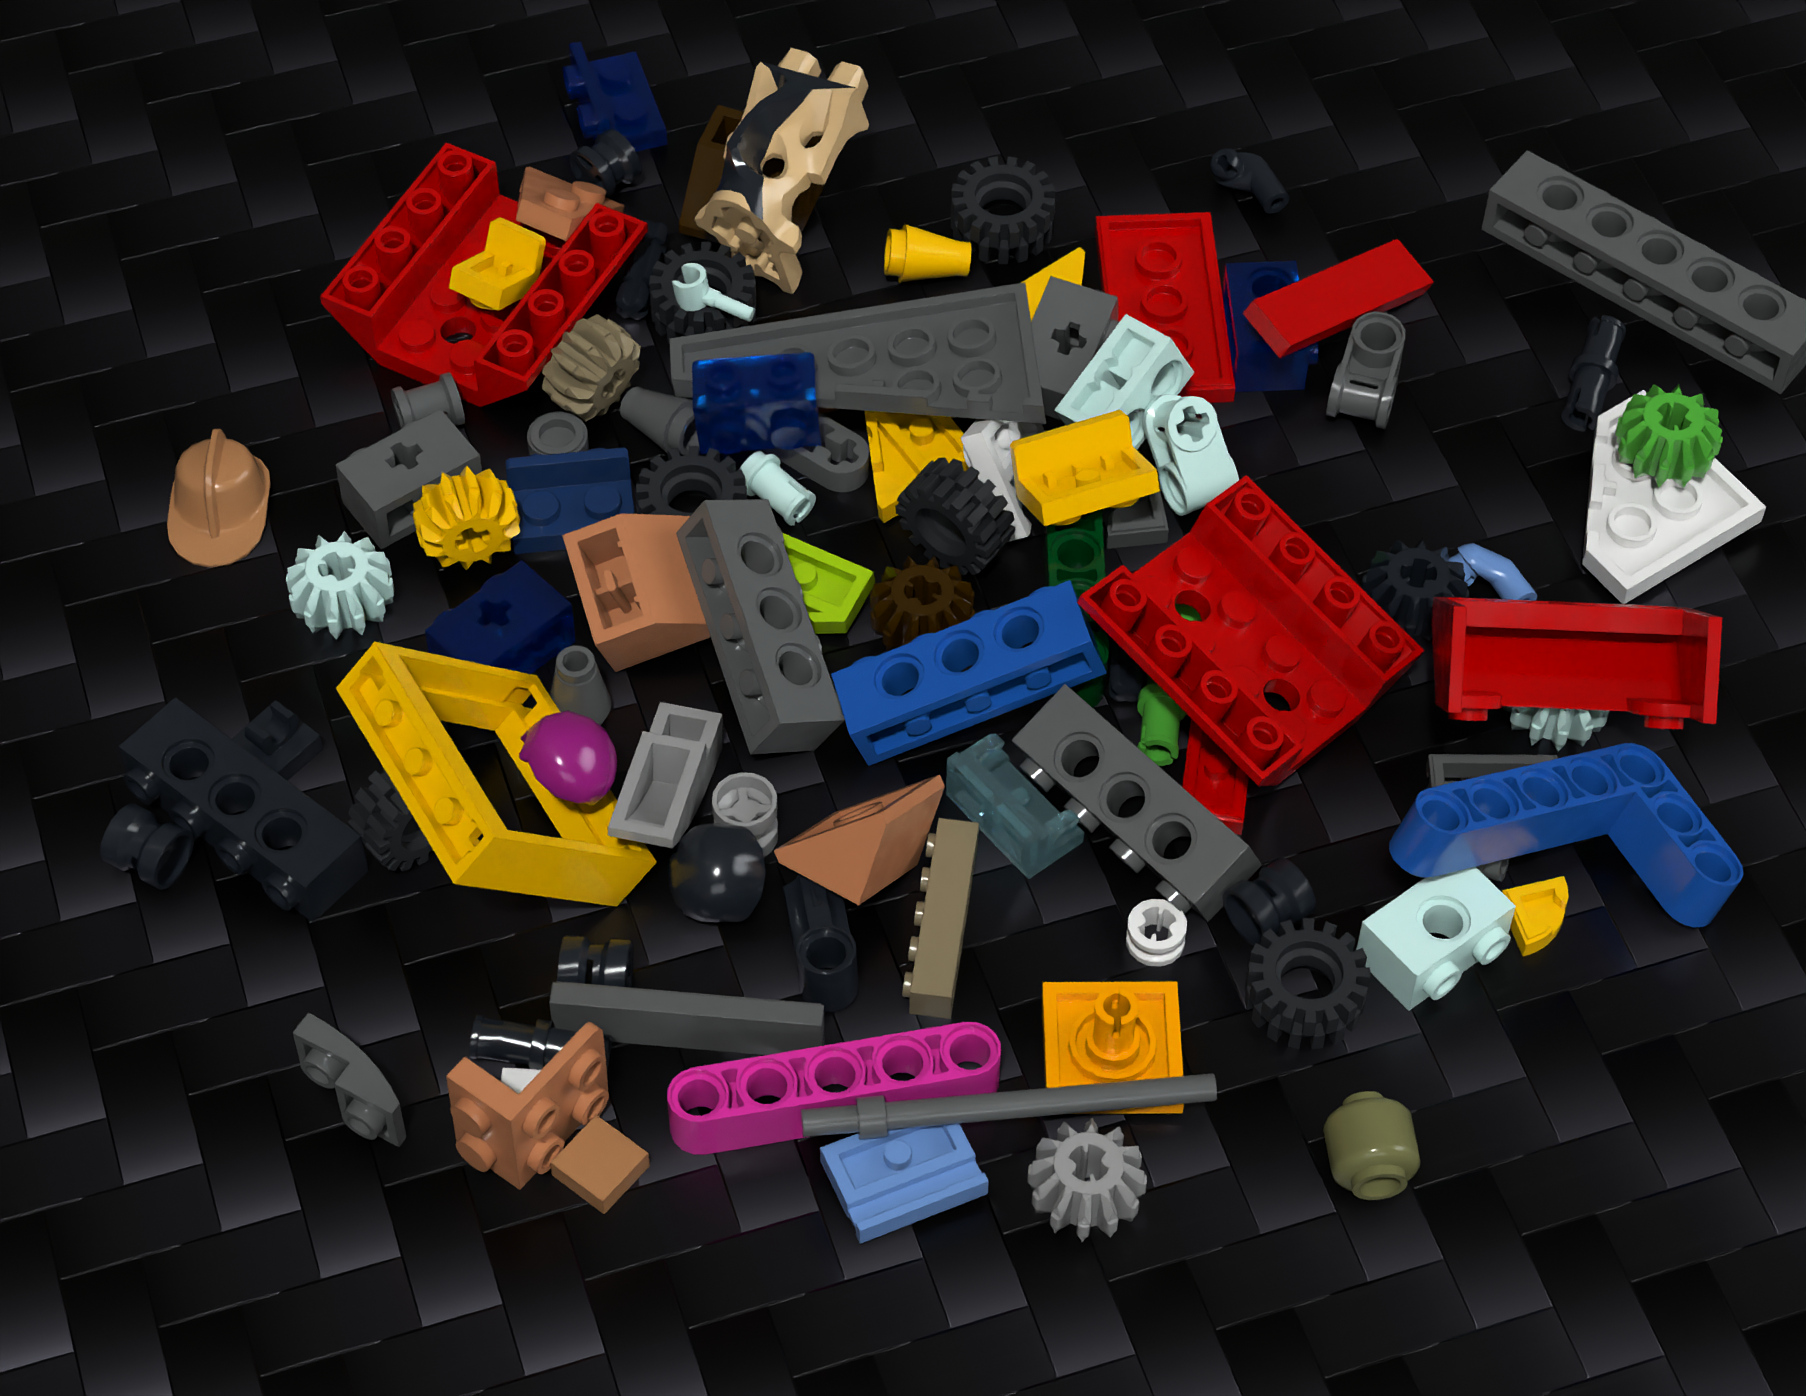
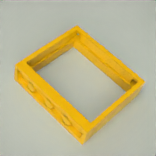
[336,642,657,907]

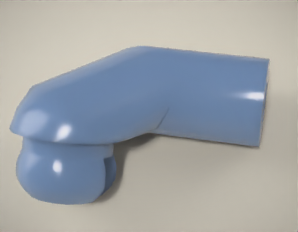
[1449,543,1537,600]

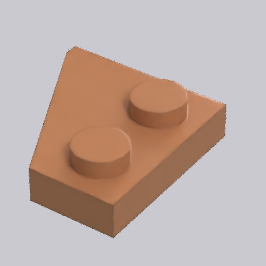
[516,167,624,241]

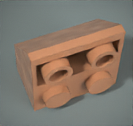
[562,513,711,672]

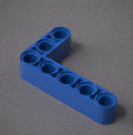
[1389,743,1743,928]

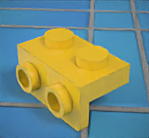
[1010,410,1160,526]

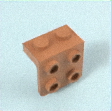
[446,1022,609,1190]

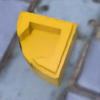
[1502,876,1569,957]

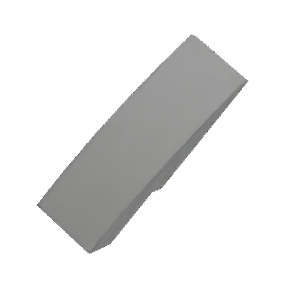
[608,702,722,848]

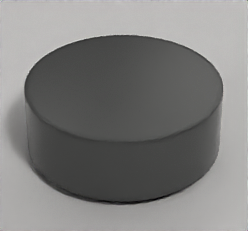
[527,412,589,455]

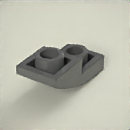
[293,1012,407,1147]

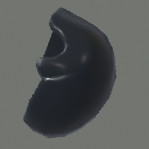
[667,823,766,922]

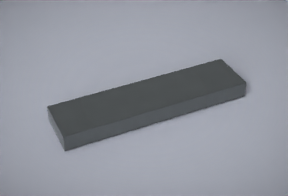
[549,981,825,1055]

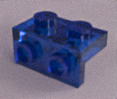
[692,352,822,454]

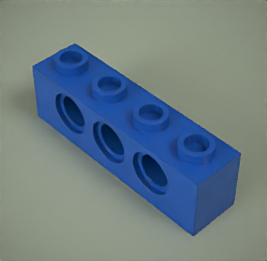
[831,580,1107,766]

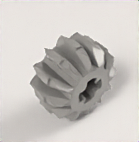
[1027,1118,1147,1242]

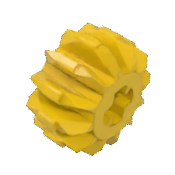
[413,466,520,570]

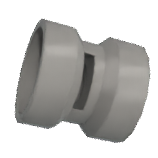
[712,772,778,857]

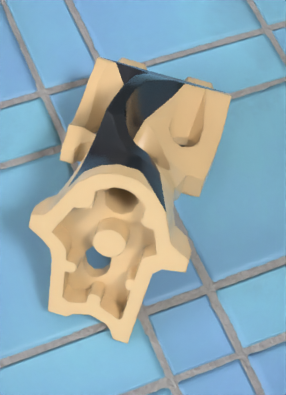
[695,48,869,294]

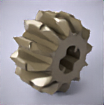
[542,314,641,421]

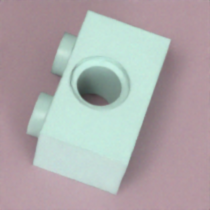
[1356,867,1516,1011]

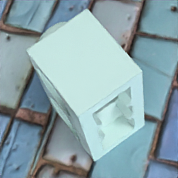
[1055,314,1194,450]

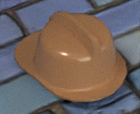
[167,429,271,568]

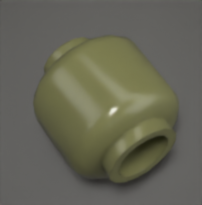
[1323,1091,1420,1200]

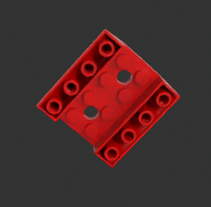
[320,142,648,407]
[1077,475,1425,786]

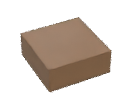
[550,1115,650,1214]

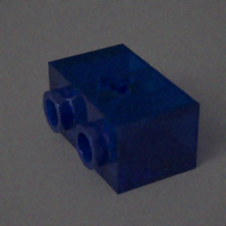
[425,560,575,674]

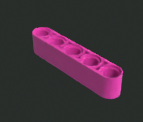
[667,1022,1001,1155]

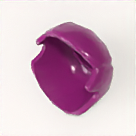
[519,710,617,805]

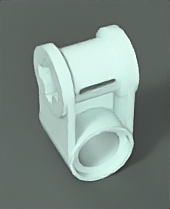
[1142,394,1239,516]

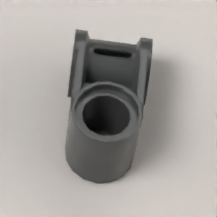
[1326,312,1405,430]

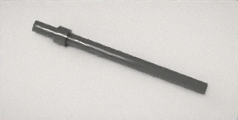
[801,1073,1217,1139]

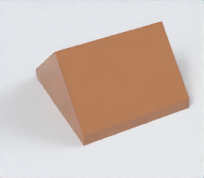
[774,774,945,905]

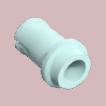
[739,451,816,526]

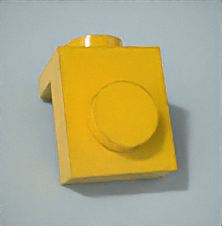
[449,217,546,311]

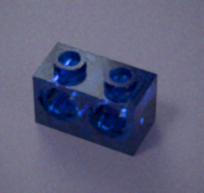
[1222,261,1318,392]

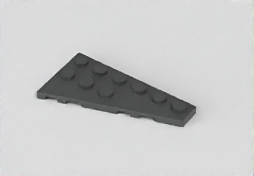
[669,282,1046,424]

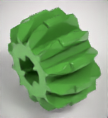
[1615,384,1723,488]

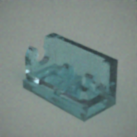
[946,733,1084,880]

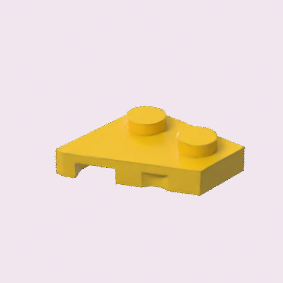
[864,411,969,523]

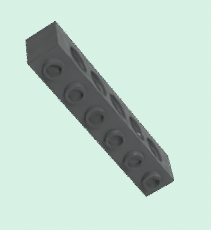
[1482,150,1806,394]

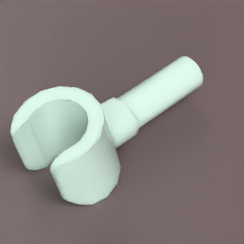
[672,263,755,322]

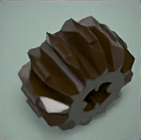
[870,555,975,652]

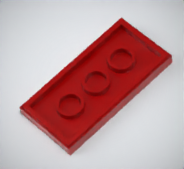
[1095,212,1235,403]

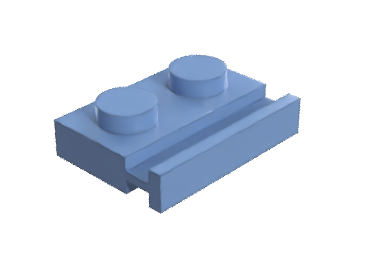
[820,1124,988,1244]

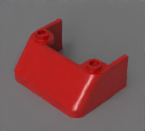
[1432,597,1722,729]

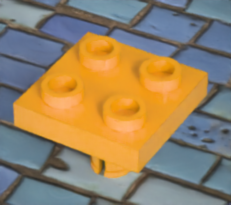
[1042,982,1184,1114]

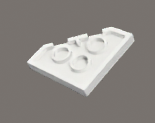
[1582,390,1766,604]

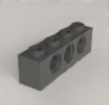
[676,499,845,755]
[1012,684,1262,922]

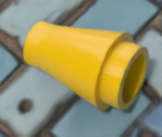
[884,224,971,283]

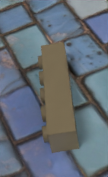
[902,818,979,1019]

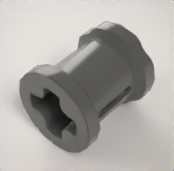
[391,372,465,429]

